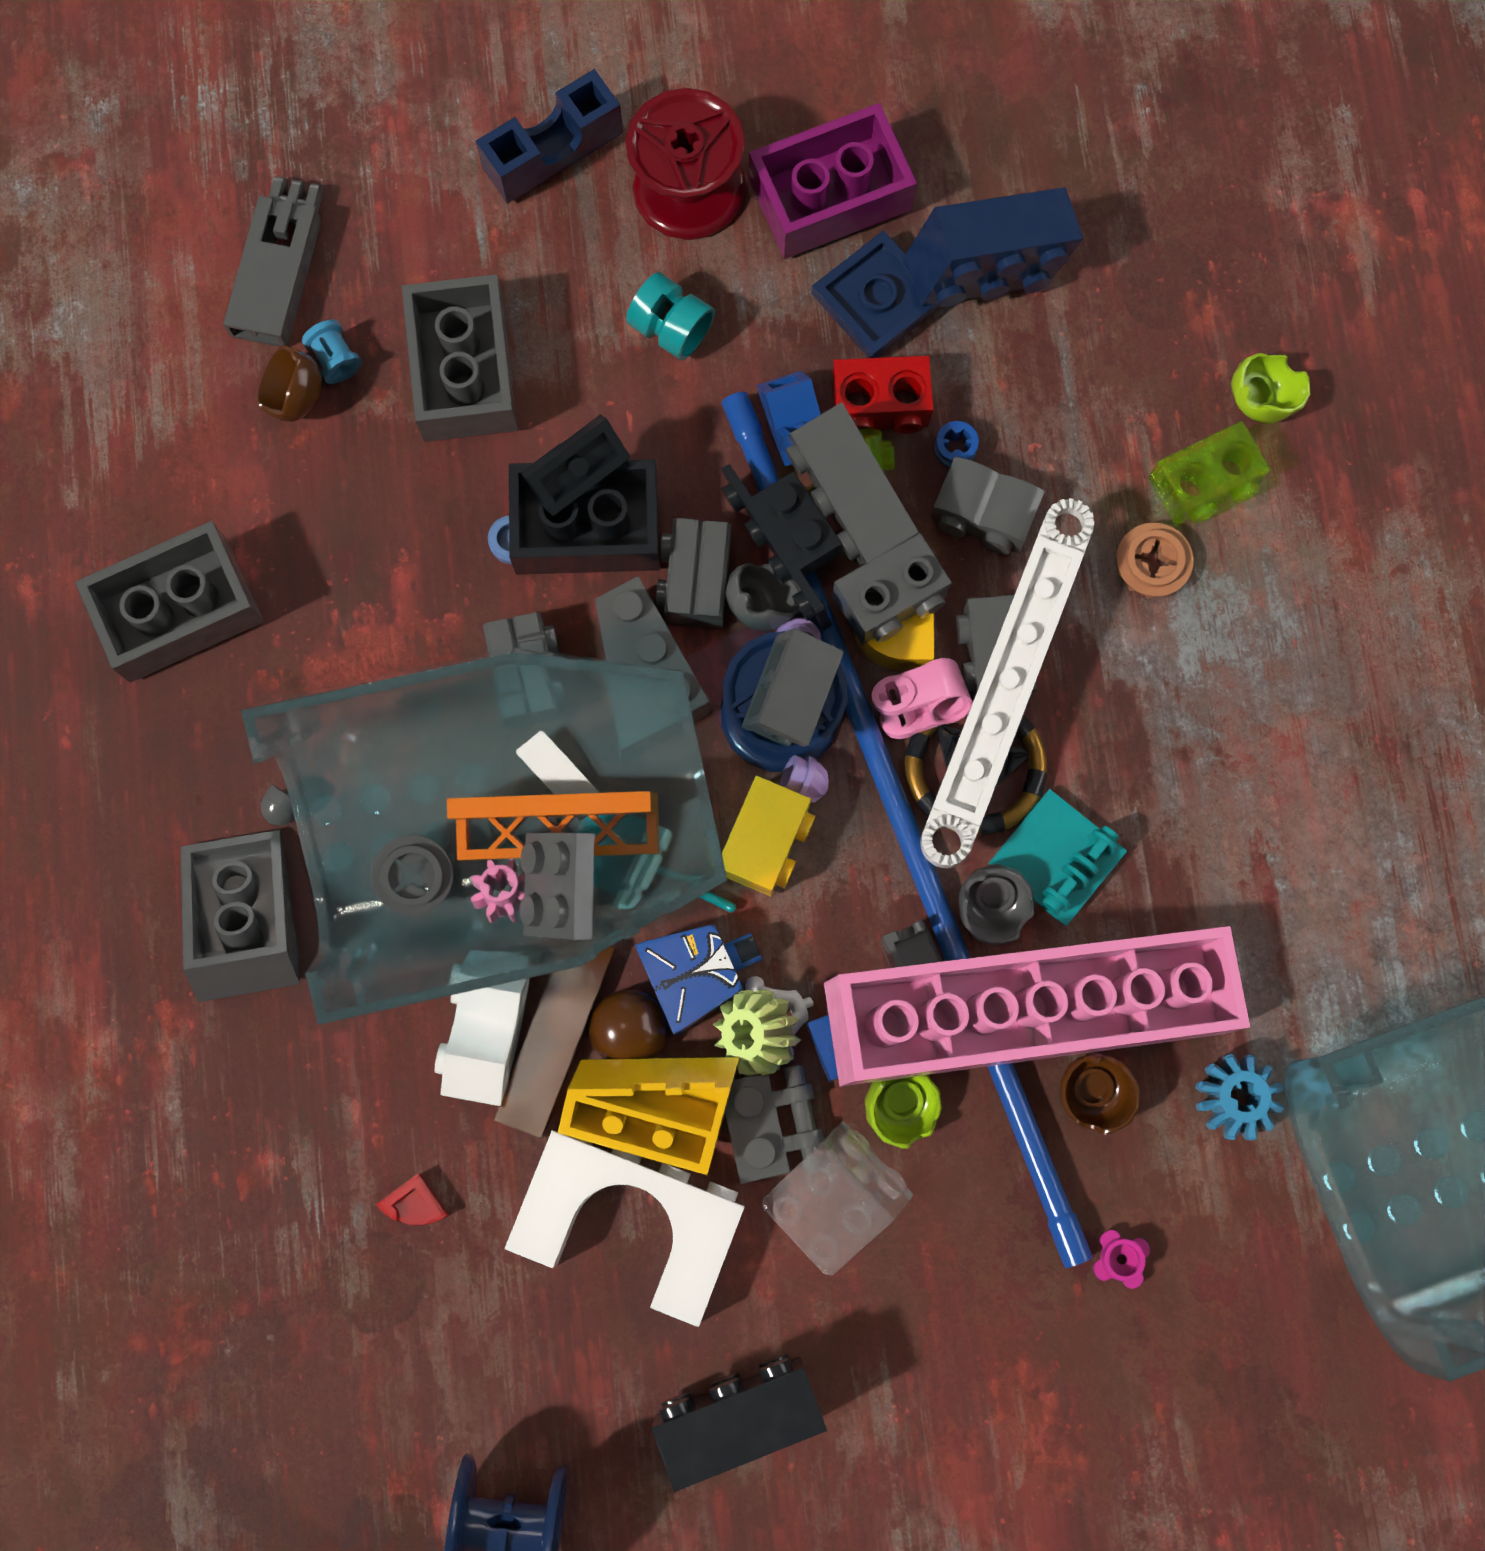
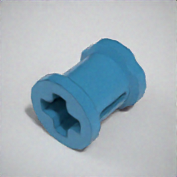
[302,319,363,384]

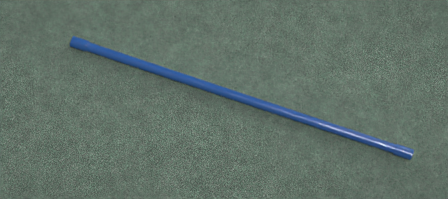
[721,391,1093,1268]

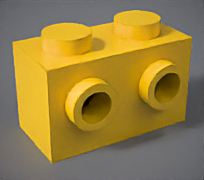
[716,776,816,897]

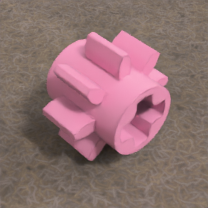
[470,859,525,923]

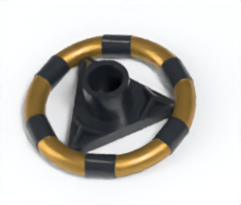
[905,695,1048,836]

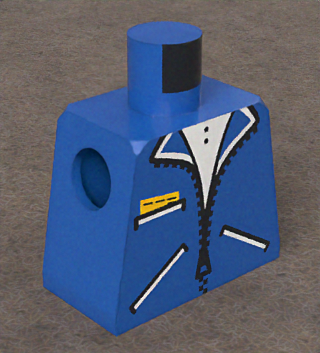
[635,925,762,1037]

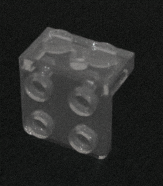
[762,1121,914,1275]

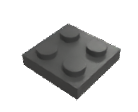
[520,833,595,940]

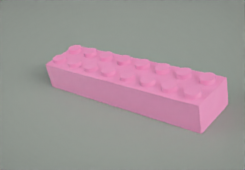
[824,926,1250,1087]

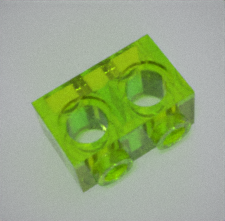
[1148,421,1270,526]

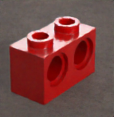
[832,356,933,436]

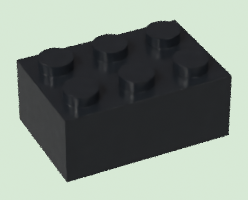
[509,459,660,575]
[651,1353,827,1492]

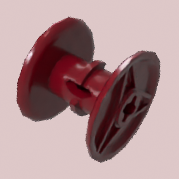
[625,87,747,240]

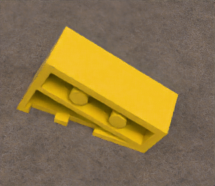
[558,1057,739,1175]

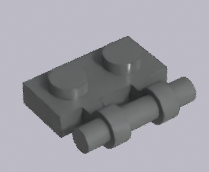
[725,1065,825,1184]

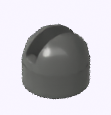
[260,784,305,826]

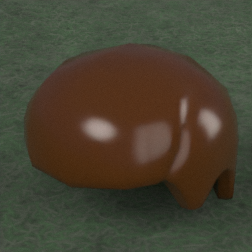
[257,345,322,422]
[588,990,669,1059]
[1060,1053,1141,1134]

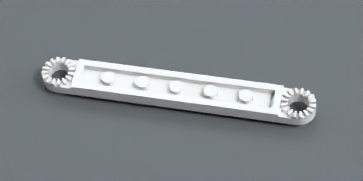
[920,498,1095,868]

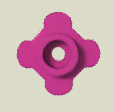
[1093,1230,1150,1289]

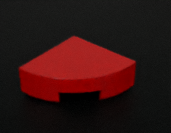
[376,1173,449,1226]

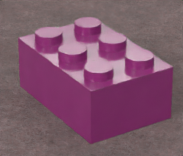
[749,103,917,259]

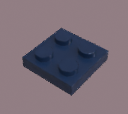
[811,230,940,358]

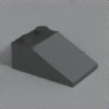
[181,830,300,1002]

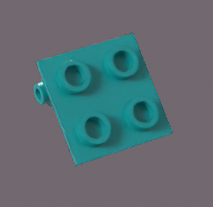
[988,789,1127,927]

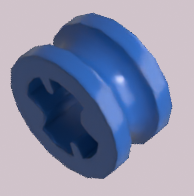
[934,421,979,468]

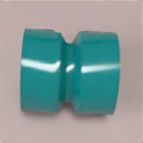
[626,271,715,361]

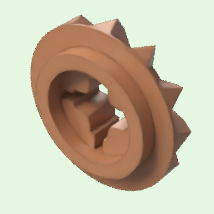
[1115,522,1194,599]

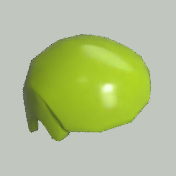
[1231,353,1311,424]
[865,1075,942,1149]

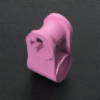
[872,658,973,739]

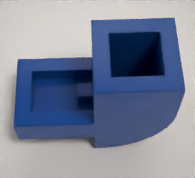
[756,371,821,466]

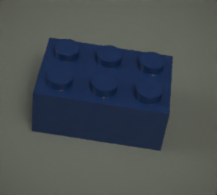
[905,187,1084,308]

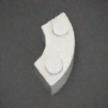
[435,956,531,1106]

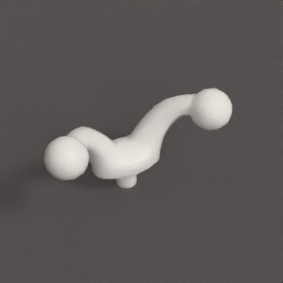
[745,976,813,1055]

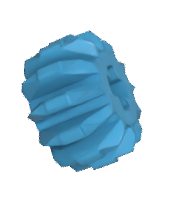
[1195,1054,1284,1141]

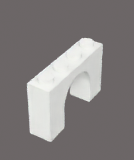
[505,1130,744,1327]

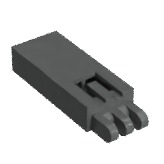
[223,176,323,347]

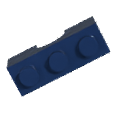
[475,69,623,204]

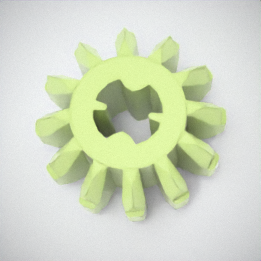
[713,989,801,1076]

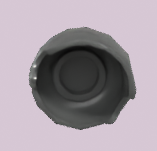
[725,563,800,633]
[958,864,1034,946]

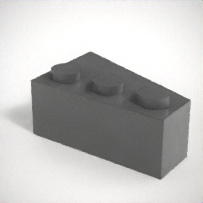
[785,402,919,566]
[595,576,710,761]

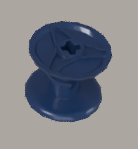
[720,631,848,772]
[444,1453,568,1551]

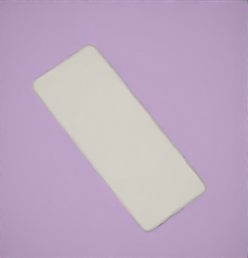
[516,731,600,821]

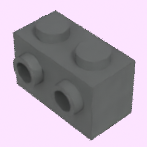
[832,533,952,645]

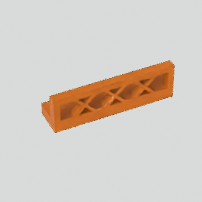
[447,791,660,860]

